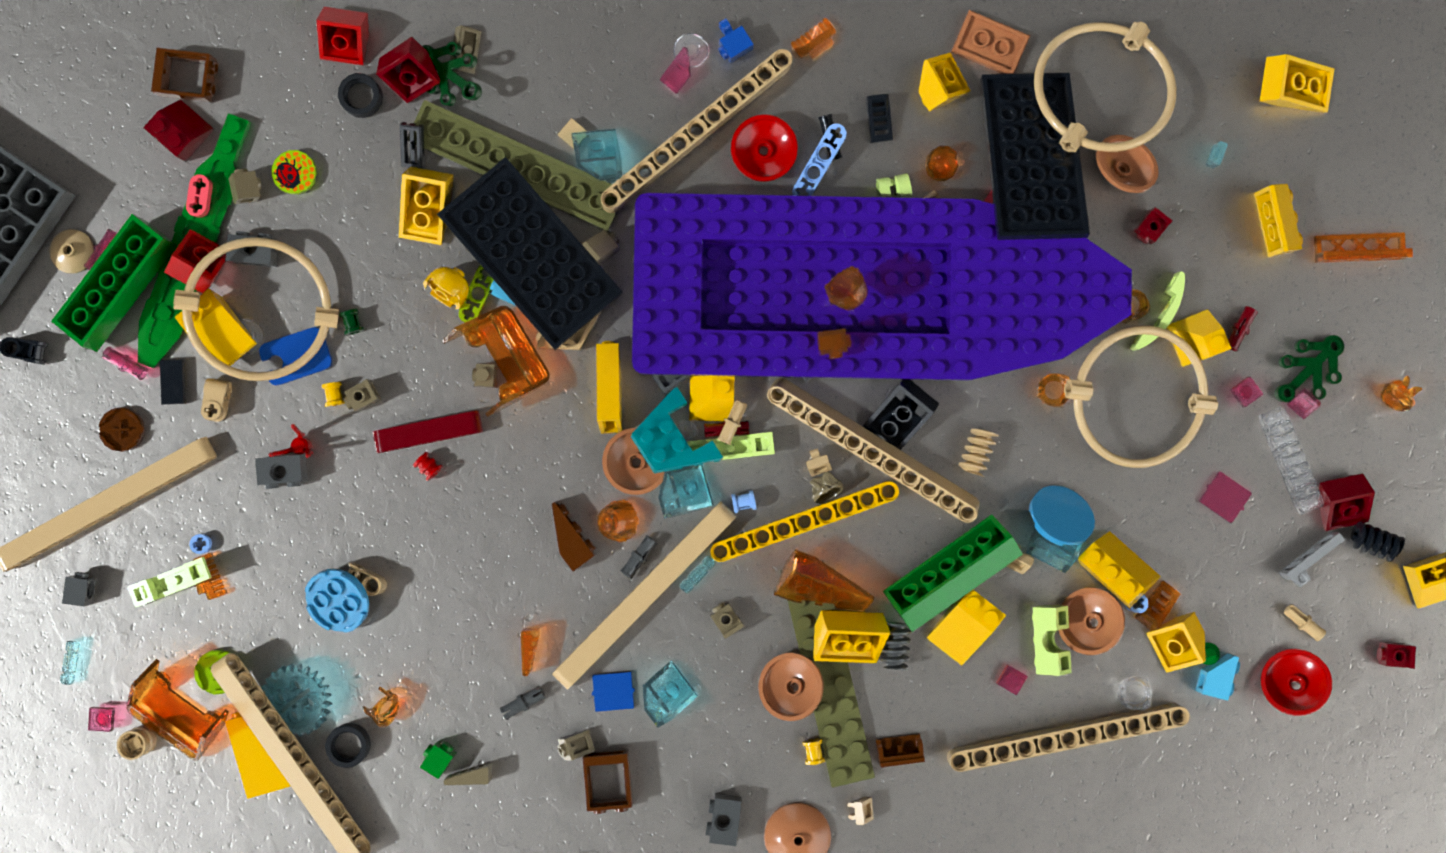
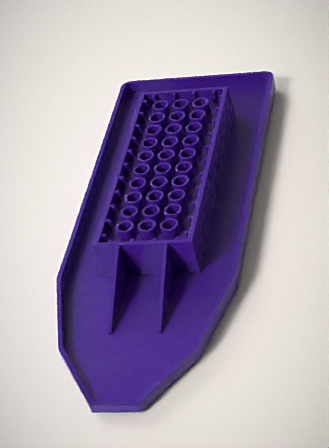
[632,193,1132,381]

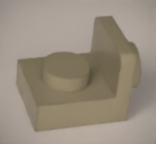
[557,730,595,761]

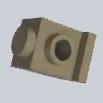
[472,363,498,388]
[343,379,382,412]
[710,602,744,639]

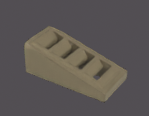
[444,763,492,785]

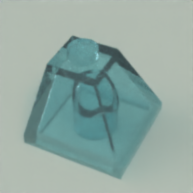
[571,129,622,181]
[658,465,714,519]
[643,660,698,728]

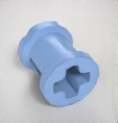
[731,490,757,513]
[1124,595,1148,613]

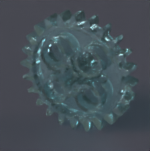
[261,663,332,737]

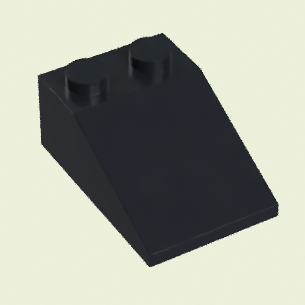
[862,379,939,450]

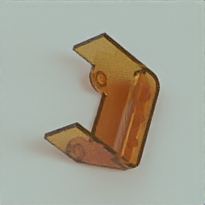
[442,306,550,417]
[126,659,229,761]

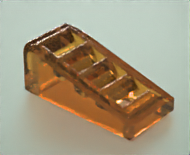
[1135,580,1181,630]
[520,628,541,676]

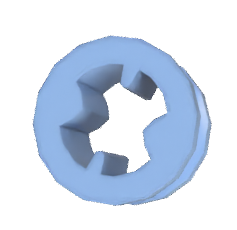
[189,534,212,554]

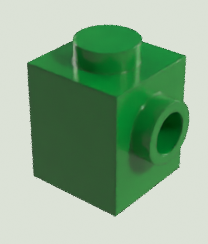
[420,741,457,779]

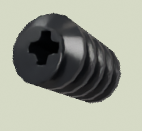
[1351,521,1405,562]

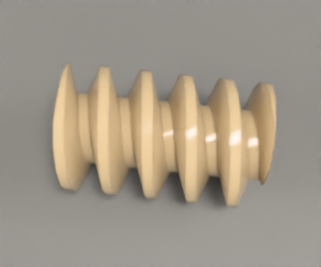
[958,428,999,477]

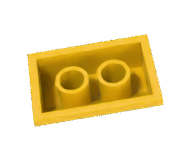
[1254,184,1303,257]
[1078,531,1161,609]
[813,610,890,663]

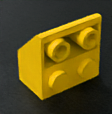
[1403,552,1446,609]

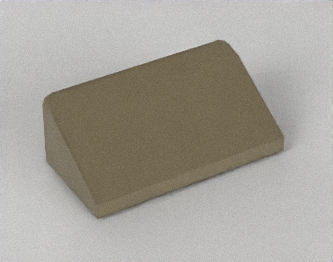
[450,25,482,75]

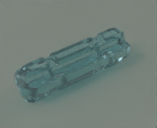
[680,556,716,594]
[60,641,80,685]

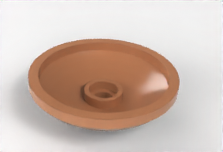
[1096,135,1158,193]
[602,428,668,495]
[1058,588,1125,655]
[759,653,823,721]
[764,803,831,853]

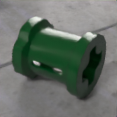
[339,309,364,336]

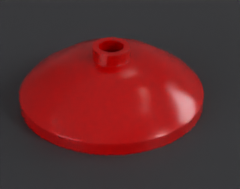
[731,114,798,182]
[1261,649,1332,716]

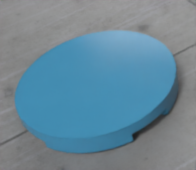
[1029,486,1095,546]
[305,569,369,633]

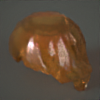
[824,266,868,310]
[597,499,639,542]

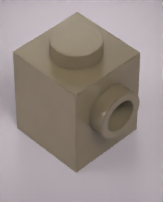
[229,168,262,204]

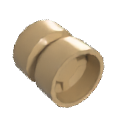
[117,725,157,760]

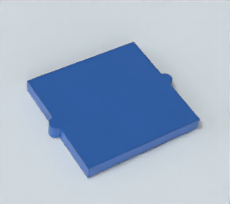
[592,671,635,712]

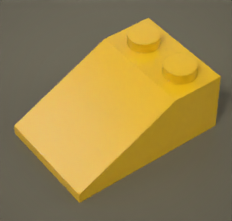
[1260,54,1335,113]
[399,167,454,245]
[175,289,257,366]
[926,590,1006,665]

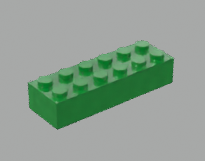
[51,214,177,352]
[883,514,1023,632]

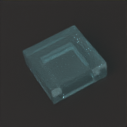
[1206,141,1228,169]

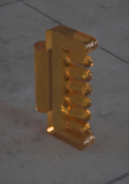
[791,18,836,60]
[193,553,227,600]

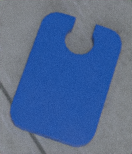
[259,327,332,386]

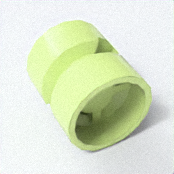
[876,173,913,198]

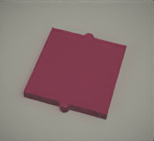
[1199,471,1252,523]

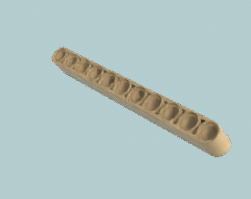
[601,49,792,213]
[767,378,980,523]
[0,436,217,572]
[552,501,737,690]
[211,653,371,853]
[947,703,1190,772]

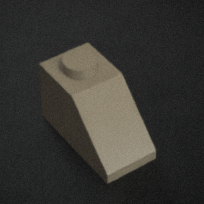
[582,230,620,266]

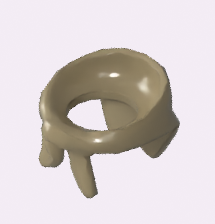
[810,471,844,504]

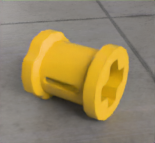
[321,382,345,407]
[802,738,825,765]

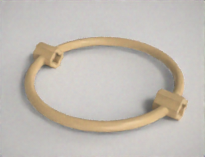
[1034,21,1177,153]
[174,237,339,381]
[1064,325,1218,468]

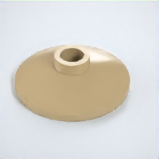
[50,229,95,274]

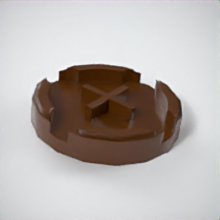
[99,407,145,452]

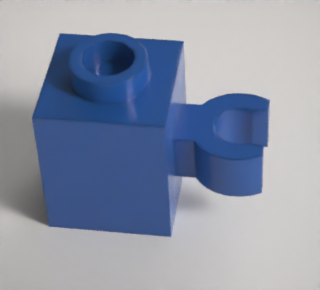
[718,18,754,63]

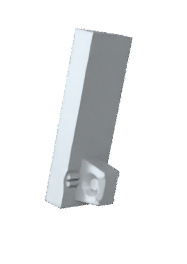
[1279,532,1345,587]

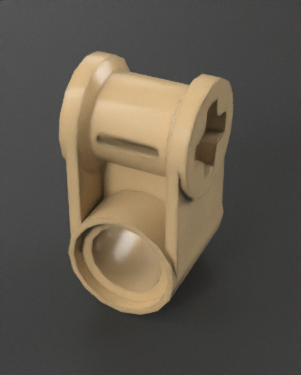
[201,378,232,422]
[348,562,387,596]

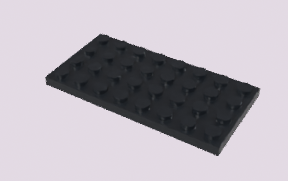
[980,73,1090,240]
[437,157,623,351]

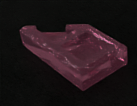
[659,47,691,94]

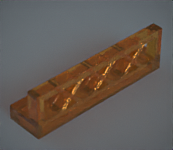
[1314,233,1413,263]

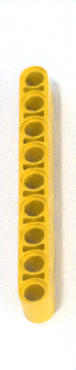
[710,481,899,562]

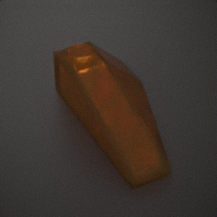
[774,549,874,612]

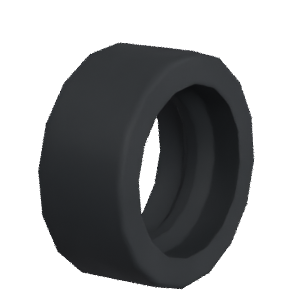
[338,73,383,118]
[325,723,371,768]

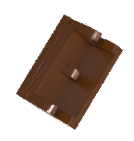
[875,733,925,767]

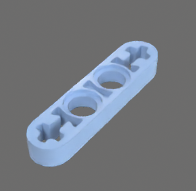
[792,123,847,196]

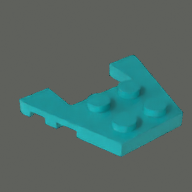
[631,386,723,474]

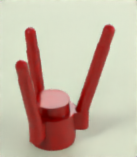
[268,424,313,458]

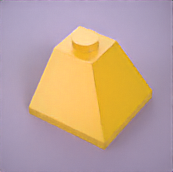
[919,52,971,112]
[1167,309,1231,367]
[689,376,735,421]
[1146,612,1206,673]

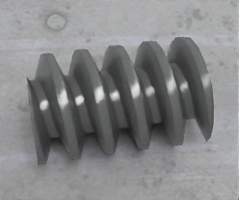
[881,622,912,670]

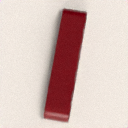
[372,410,483,453]

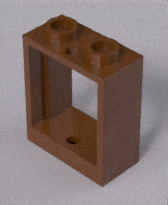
[151,48,219,103]
[583,750,633,814]

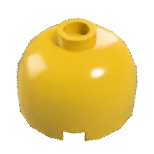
[423,267,469,309]

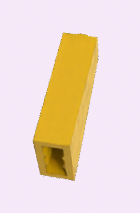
[596,341,623,434]
[225,712,290,799]

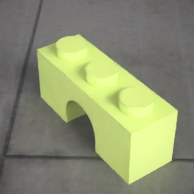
[1032,605,1072,676]

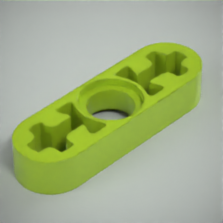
[458,265,493,324]

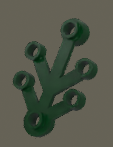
[422,42,482,106]
[1275,335,1345,402]

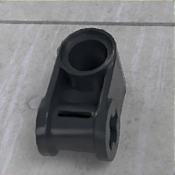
[0,337,49,365]

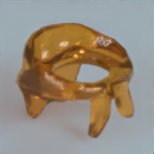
[1121,289,1151,324]
[1037,373,1071,408]
[1380,376,1422,412]
[362,687,399,727]

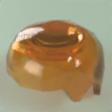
[925,145,959,182]

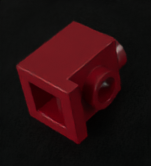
[1133,207,1173,245]
[1377,642,1416,669]

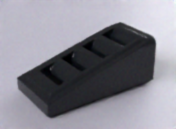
[865,94,893,143]

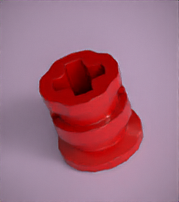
[413,452,443,482]

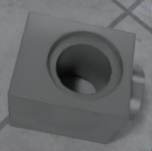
[62,572,97,606]

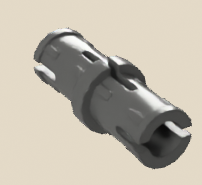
[620,535,658,579]
[500,685,546,720]

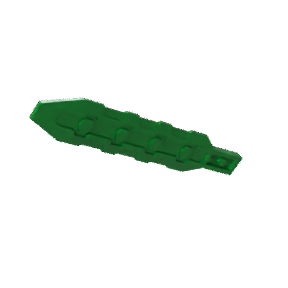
[138,113,251,368]

